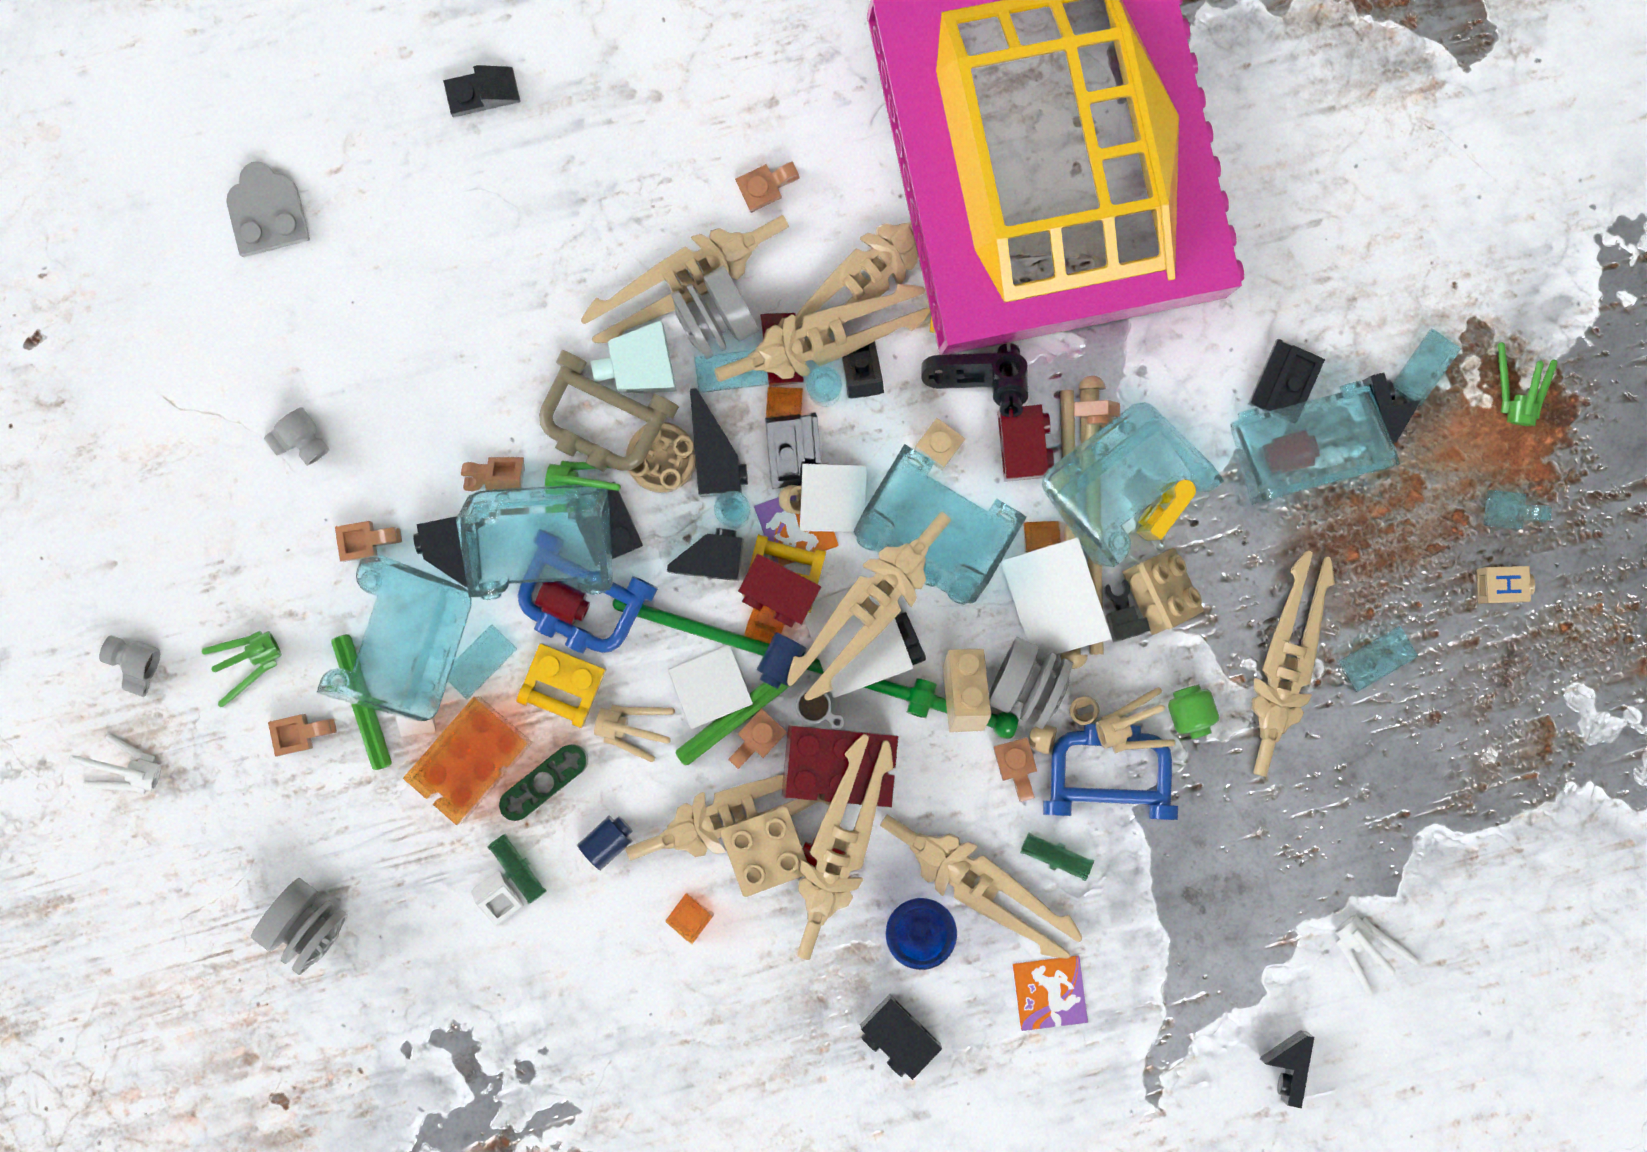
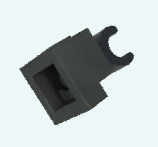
[1104,579,1151,643]

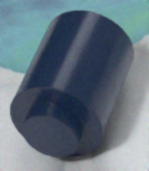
[756,632,807,689]
[577,816,633,871]

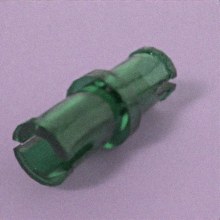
[1020,832,1094,881]
[487,834,547,904]

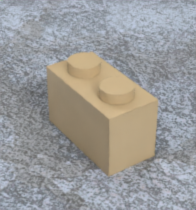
[943,649,991,732]

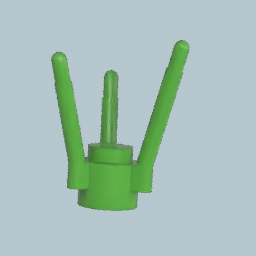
[1498,342,1558,427]
[545,460,621,501]
[201,631,282,707]

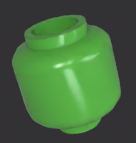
[1168,684,1219,739]

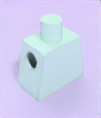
[591,321,677,393]

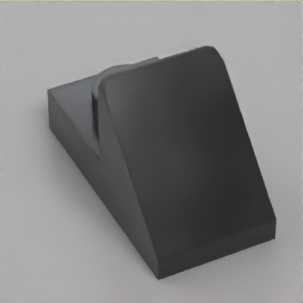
[443,65,521,117]
[842,341,884,399]
[1362,372,1421,448]
[1260,1030,1315,1109]

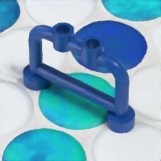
[518,529,658,654]
[1043,724,1178,820]

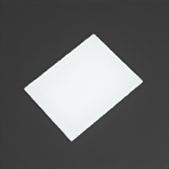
[1001,538,1112,660]
[805,588,914,698]

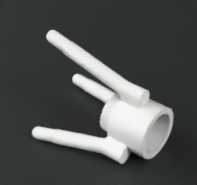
[69,734,161,794]
[1335,914,1420,995]

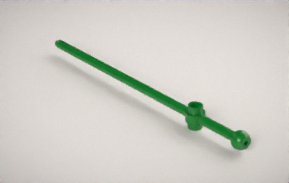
[612,599,1019,739]

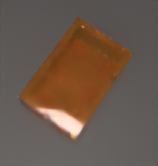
[403,696,533,826]

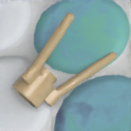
[1096,687,1175,753]
[594,704,675,762]

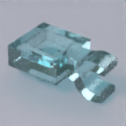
[1484,490,1552,530]

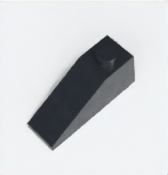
[690,388,748,497]

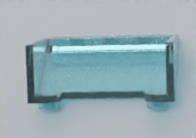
[1042,402,1224,567]
[317,555,472,721]

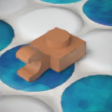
[735,161,800,213]
[1074,400,1120,429]
[461,457,525,492]
[335,521,402,562]
[728,708,787,769]
[268,714,337,757]
[993,737,1037,802]

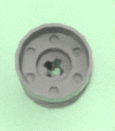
[671,265,759,360]
[989,637,1073,729]
[251,878,348,975]

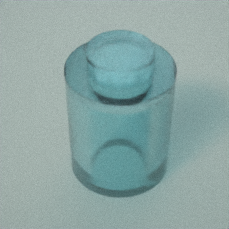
[806,367,842,407]
[714,491,751,529]

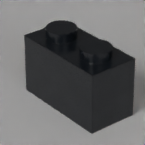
[860,994,942,1080]

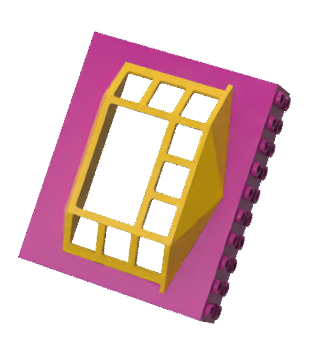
[867,0,1244,355]

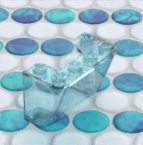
[854,444,1027,605]

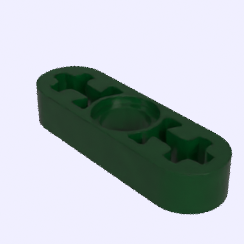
[499,744,588,821]

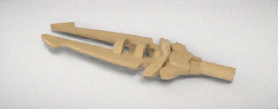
[581,215,789,343]
[778,221,918,349]
[714,284,930,382]
[787,511,952,700]
[1252,551,1335,777]
[797,734,893,960]
[625,774,831,861]
[880,814,1082,959]

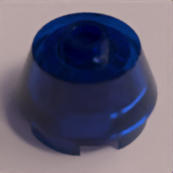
[885,898,957,970]

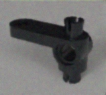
[921,343,1028,417]

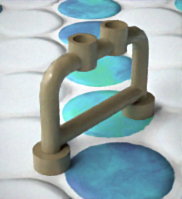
[539,350,679,472]

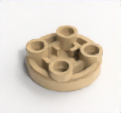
[626,422,696,493]

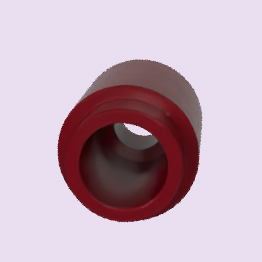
[535,579,590,625]

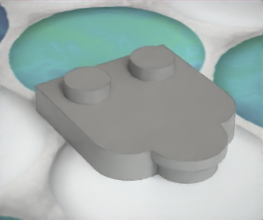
[226,162,310,257]

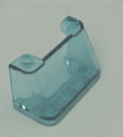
[1230,381,1400,505]
[456,485,613,600]

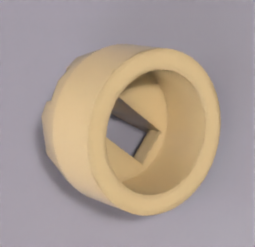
[778,485,801,514]
[1070,696,1100,725]
[1029,725,1057,755]

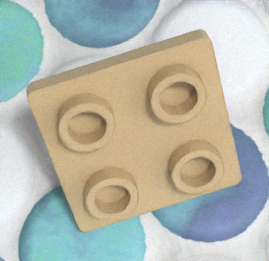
[1122,548,1204,635]
[720,806,807,897]

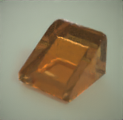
[766,387,803,418]
[1023,521,1061,554]
[744,606,785,644]
[665,893,714,944]

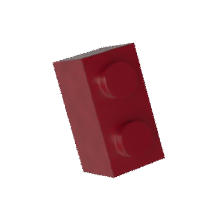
[997,404,1054,482]
[738,554,822,628]

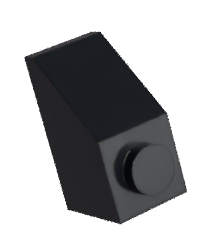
[413,516,477,588]
[667,528,744,581]

